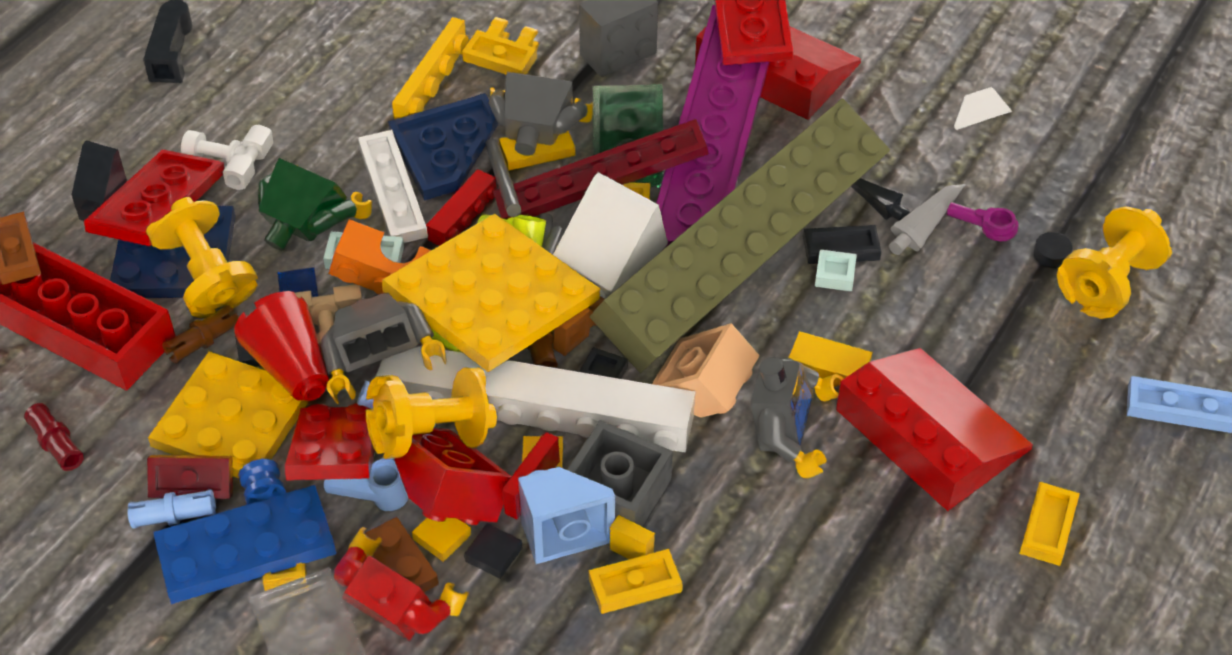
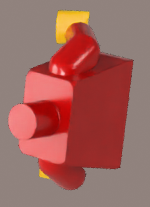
[334,527,469,642]

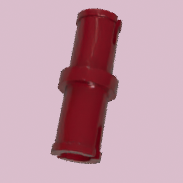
[24,403,84,471]

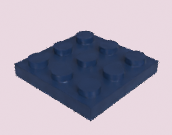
[110,206,236,298]

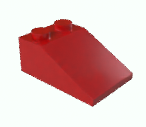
[394,427,512,525]

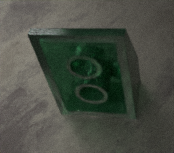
[593,84,664,187]

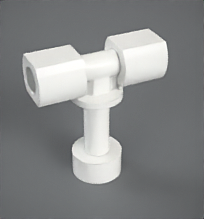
[181,125,273,190]

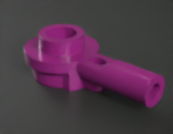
[947,202,1019,241]

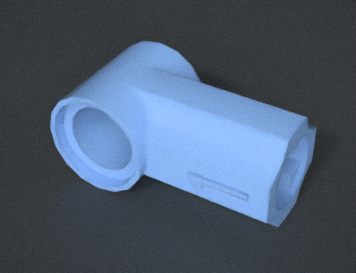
[324,458,409,511]

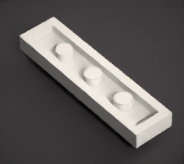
[358,130,428,243]

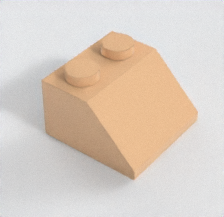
[652,323,760,418]

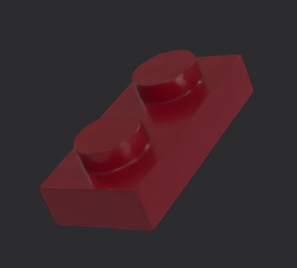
[147,455,233,499]

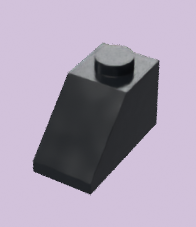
[71,140,127,221]

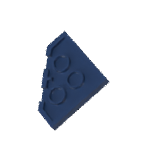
[388,93,498,201]

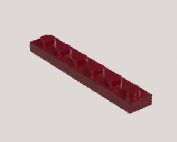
[493,119,709,220]

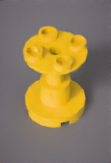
[146,197,259,318]
[1056,206,1172,319]
[366,367,497,459]

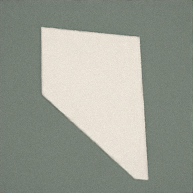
[954,87,1012,130]

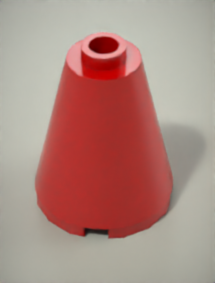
[234,291,329,401]

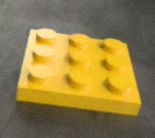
[148,351,309,478]

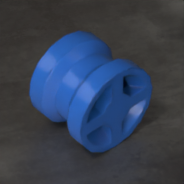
[238,459,286,504]

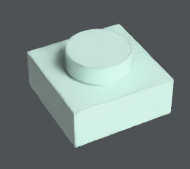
[815,249,857,291]

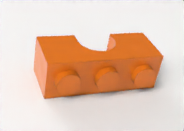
[328,219,432,295]

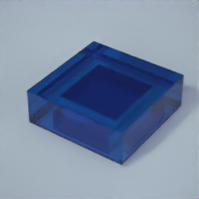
[277,267,319,297]

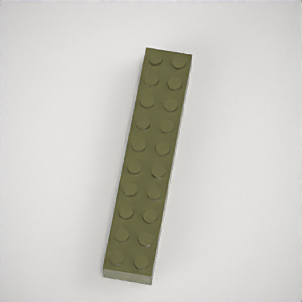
[589,98,891,374]

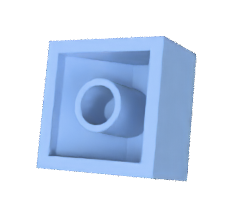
[518,467,615,564]

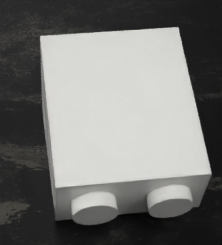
[553,172,668,299]

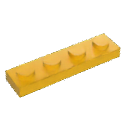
[392,17,469,120]

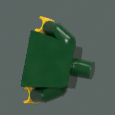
[258,158,372,251]

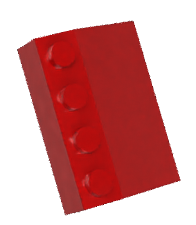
[695,26,861,120]
[836,348,1033,511]

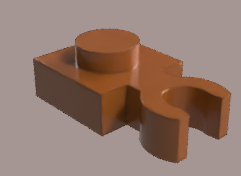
[553,296,605,356]

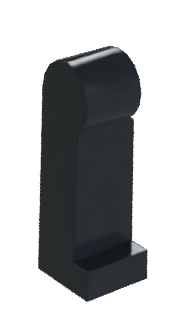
[143,0,193,83]

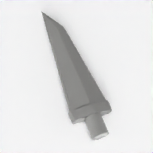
[889,184,966,255]

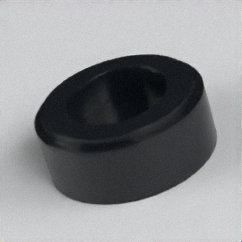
[1034,232,1073,268]

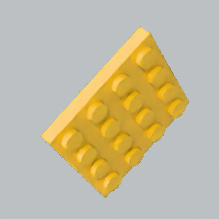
[382,214,600,372]

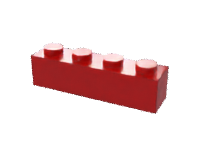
[426,169,498,246]

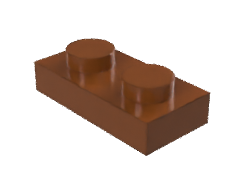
[0,211,41,285]
[365,517,439,592]

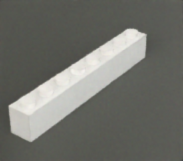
[376,345,695,453]

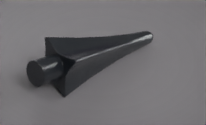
[851,178,910,221]

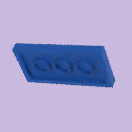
[153,485,337,604]

